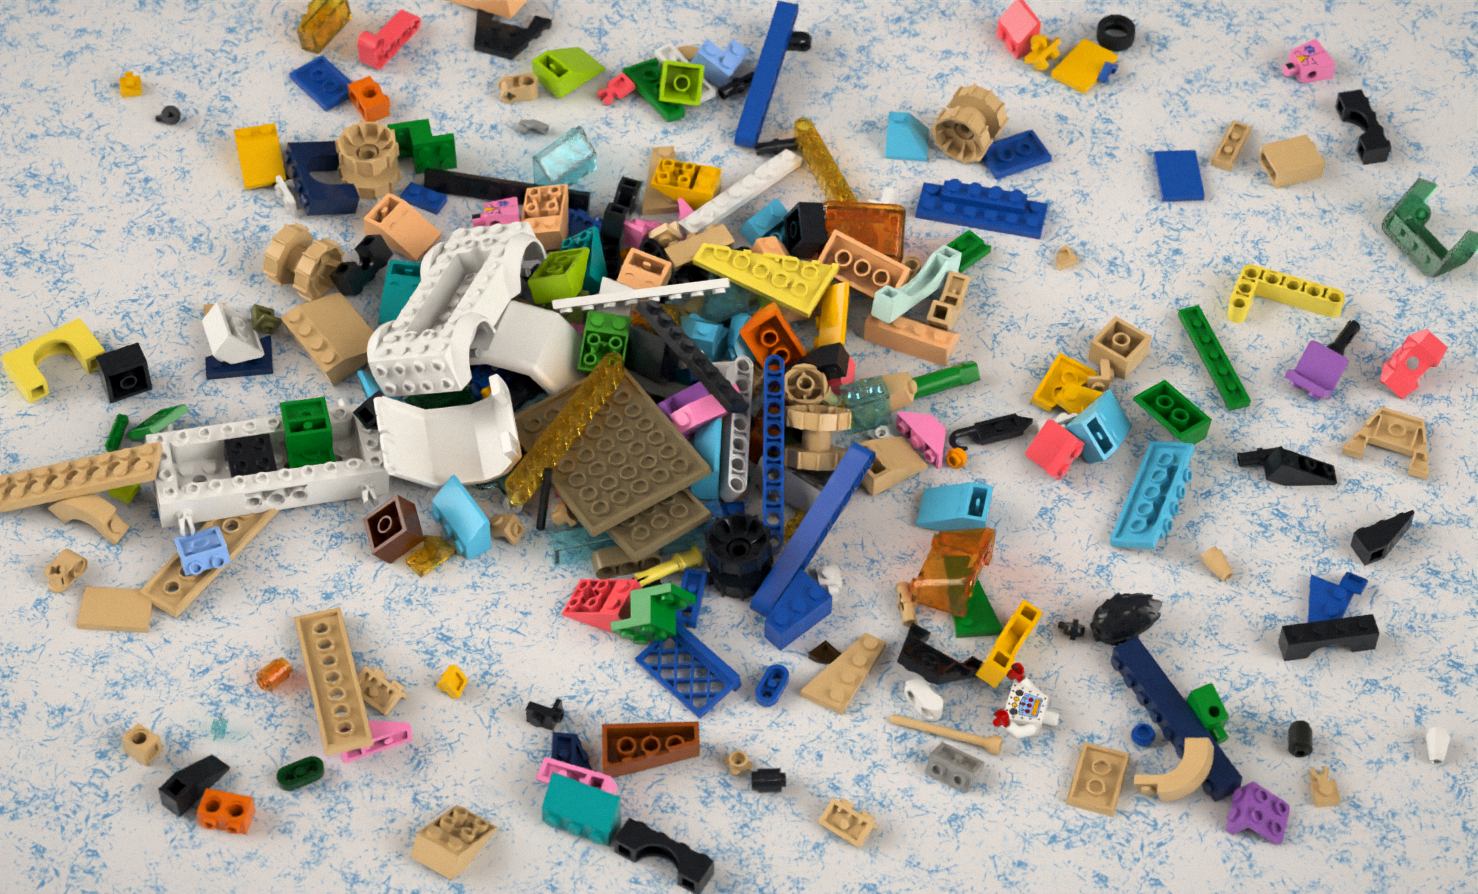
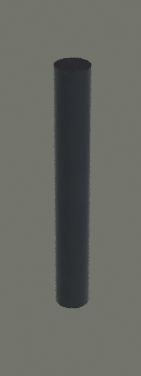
[536,468,553,530]

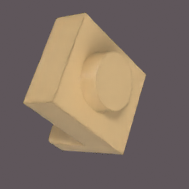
[649,221,682,249]
[1086,359,1114,393]
[489,513,525,545]

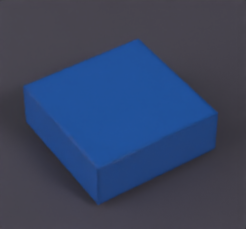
[1339,572,1368,595]

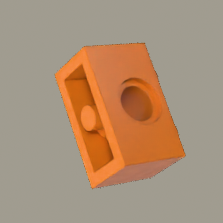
[348,76,391,122]

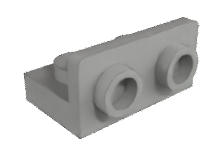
[925,742,985,793]

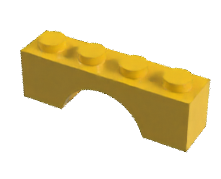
[976,599,1043,688]

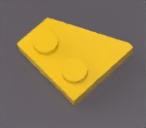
[1053,382,1103,415]

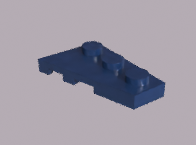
[205,335,273,380]

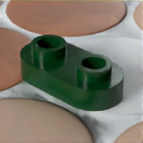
[277,756,325,791]

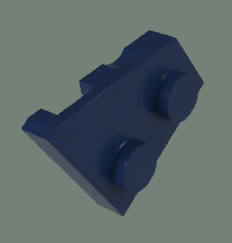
[551,732,596,772]

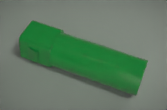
[912,360,980,400]

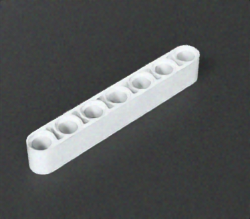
[719,356,753,502]

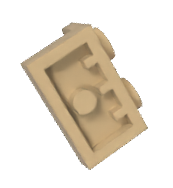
[358,666,409,716]
[818,798,878,849]

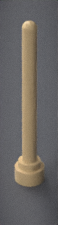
[890,714,1003,755]

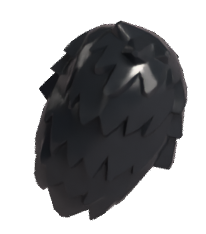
[1090,592,1162,646]

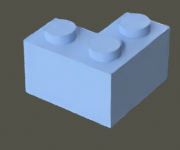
[690,39,749,88]

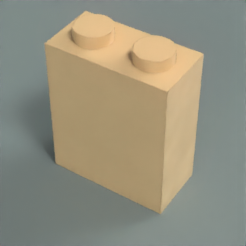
[1259,134,1325,189]

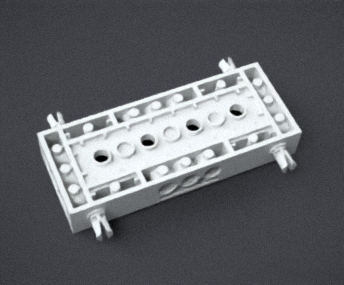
[146,397,389,537]

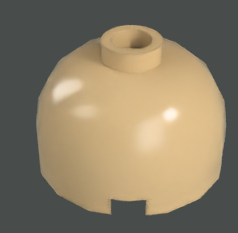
[784,363,828,405]

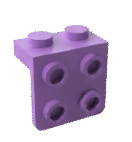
[1284,340,1349,400]
[657,382,710,440]
[1225,781,1290,845]

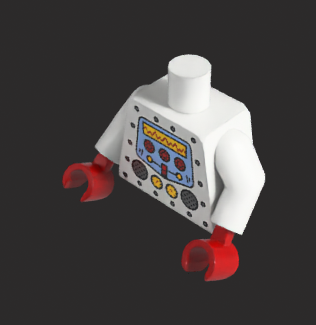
[993,662,1060,739]

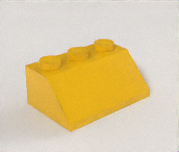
[814,282,849,349]

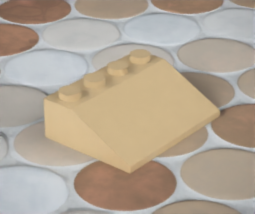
[281,292,374,386]

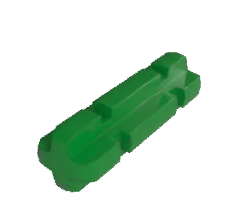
[105,414,129,452]

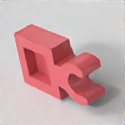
[597,72,636,106]

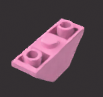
[624,218,662,251]
[896,411,946,469]

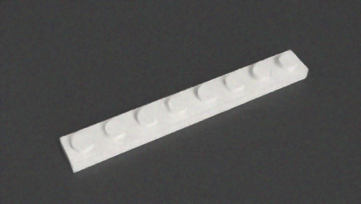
[678,148,802,236]
[552,278,730,314]

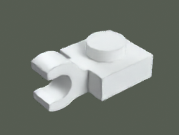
[815,565,842,602]

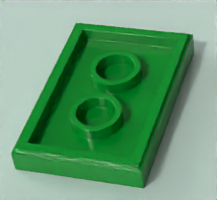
[127,404,189,441]

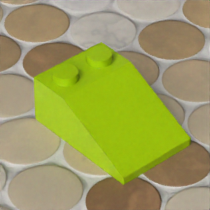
[528,247,590,305]

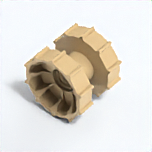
[930,83,1009,164]
[335,120,402,201]
[262,222,345,302]
[784,404,852,471]

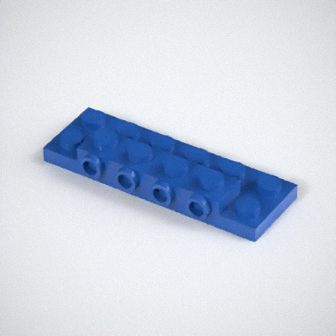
[915,179,1048,239]

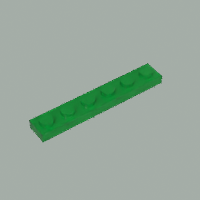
[1178,305,1251,411]

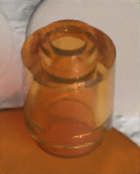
[256,657,292,691]

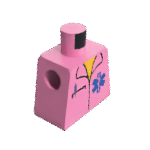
[1282,39,1336,83]
[472,197,520,227]

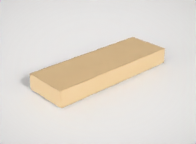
[1211,120,1252,172]

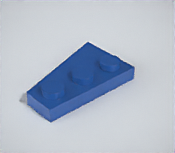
[1307,574,1354,647]

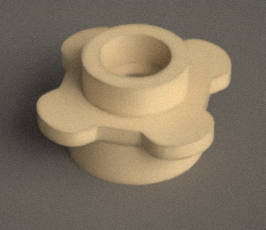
[724,750,753,776]

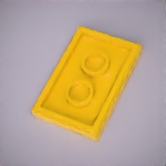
[1050,38,1118,94]

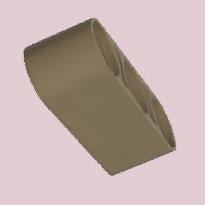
[590,545,661,579]

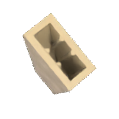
[852,372,917,427]

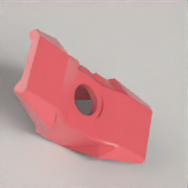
[1380,329,1448,399]

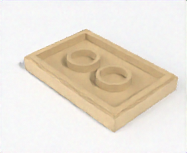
[77,586,154,633]
[1066,742,1131,817]

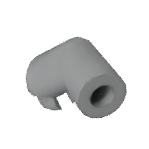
[517,120,549,134]

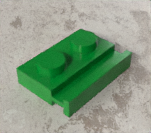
[946,230,991,273]

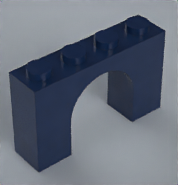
[283,141,360,216]

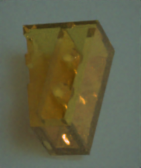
[297,0,352,54]

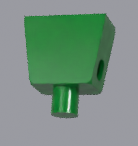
[1186,682,1229,744]

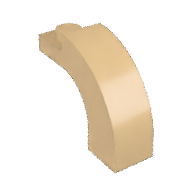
[926,271,971,330]
[48,493,130,545]
[1134,738,1214,802]

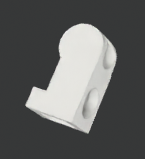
[904,675,944,721]

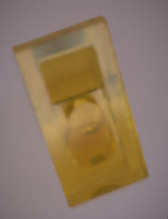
[406,535,457,577]

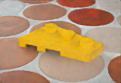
[1030,352,1098,412]

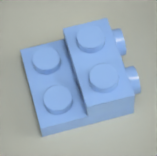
[173,526,231,575]

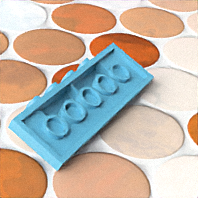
[1109,441,1195,549]

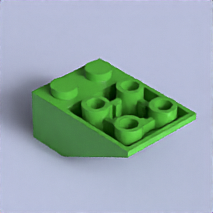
[577,310,632,373]

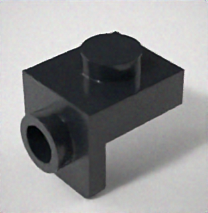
[526,698,565,731]

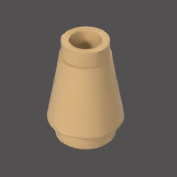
[1201,546,1234,581]

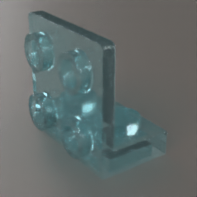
[839,375,891,435]

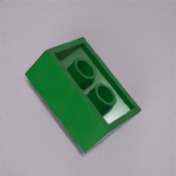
[1133,380,1212,445]

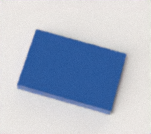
[289,55,352,112]
[982,129,1052,180]
[1154,150,1205,202]

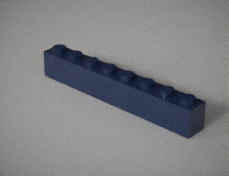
[1111,637,1243,802]

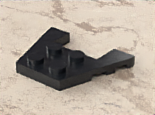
[474,8,552,60]
[897,623,983,685]

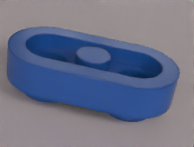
[755,664,789,707]

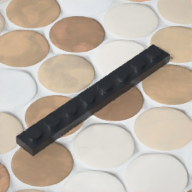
[424,168,591,214]
[636,300,750,413]

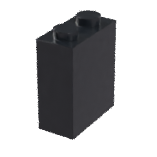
[624,323,679,382]

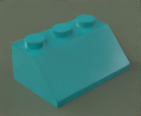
[541,772,621,846]

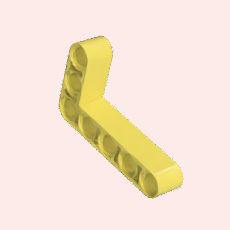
[1227,264,1345,323]

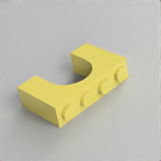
[1,318,106,403]

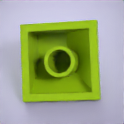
[659,60,705,106]

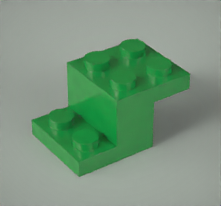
[387,118,457,174]
[280,397,336,469]
[611,583,696,645]

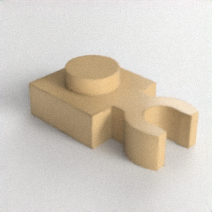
[1309,766,1341,808]

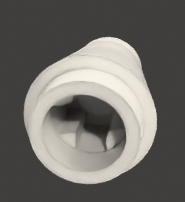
[1425,727,1450,765]

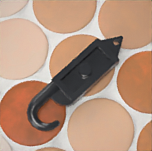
[949,413,1033,451]

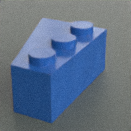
[764,568,833,651]

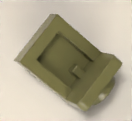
[250,304,282,335]

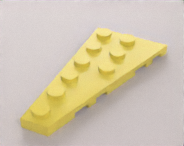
[693,243,840,318]

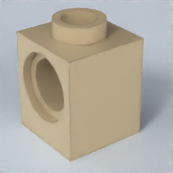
[122,723,163,767]

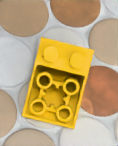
[651,158,722,211]

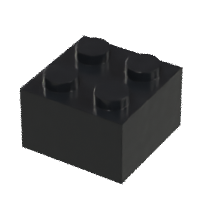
[783,202,829,258]
[96,342,153,404]

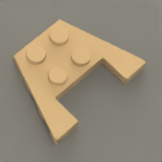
[1342,406,1429,480]

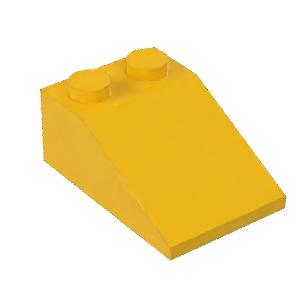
[234,123,286,190]

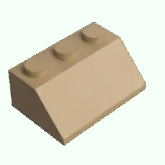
[663,223,735,273]

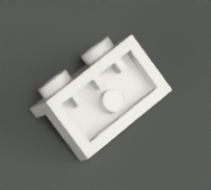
[274,175,306,217]

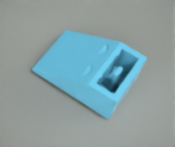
[739,198,803,260]
[1065,389,1132,463]
[916,482,993,538]

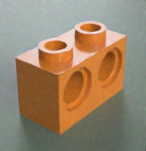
[197,788,255,835]

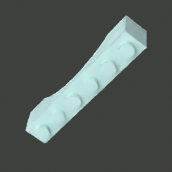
[871,245,962,324]

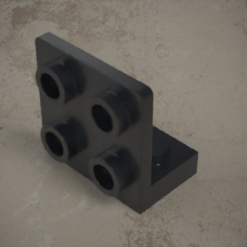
[224,433,277,478]

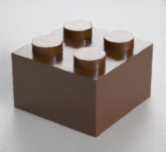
[363,494,424,564]

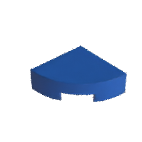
[1097,61,1119,83]

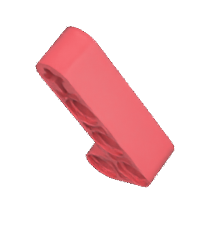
[357,9,421,70]

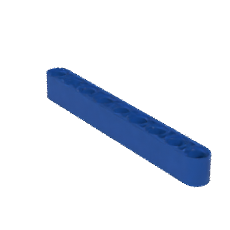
[734,0,799,149]
[762,354,785,556]
[750,442,876,618]

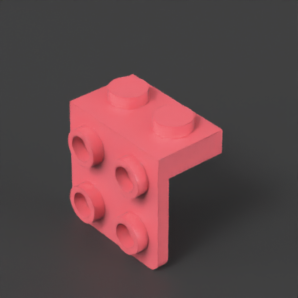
[1025,419,1085,480]

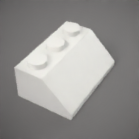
[202,302,264,364]

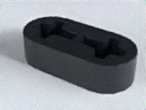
[787,31,812,52]

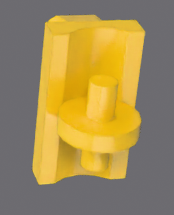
[1024,34,1061,71]

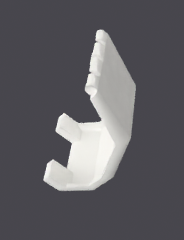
[460,300,593,395]
[373,374,522,489]

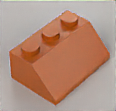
[739,301,808,371]

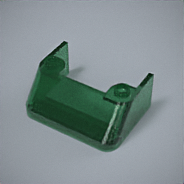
[1382,178,1478,278]

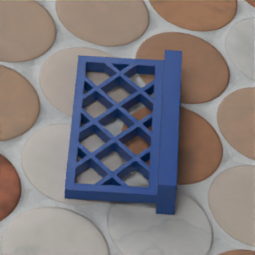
[635,620,742,719]

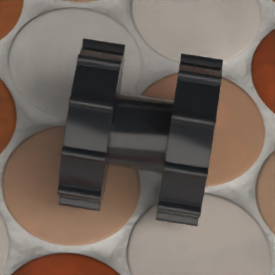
[704,511,774,601]

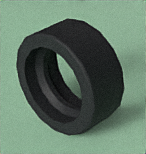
[1096,14,1136,52]

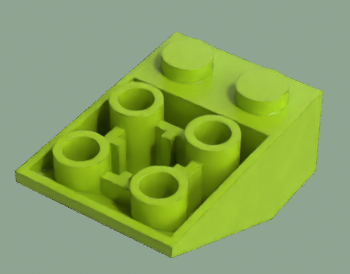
[532,47,606,99]

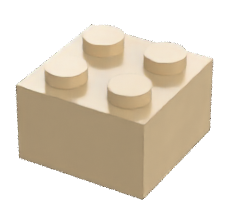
[1088,316,1152,380]

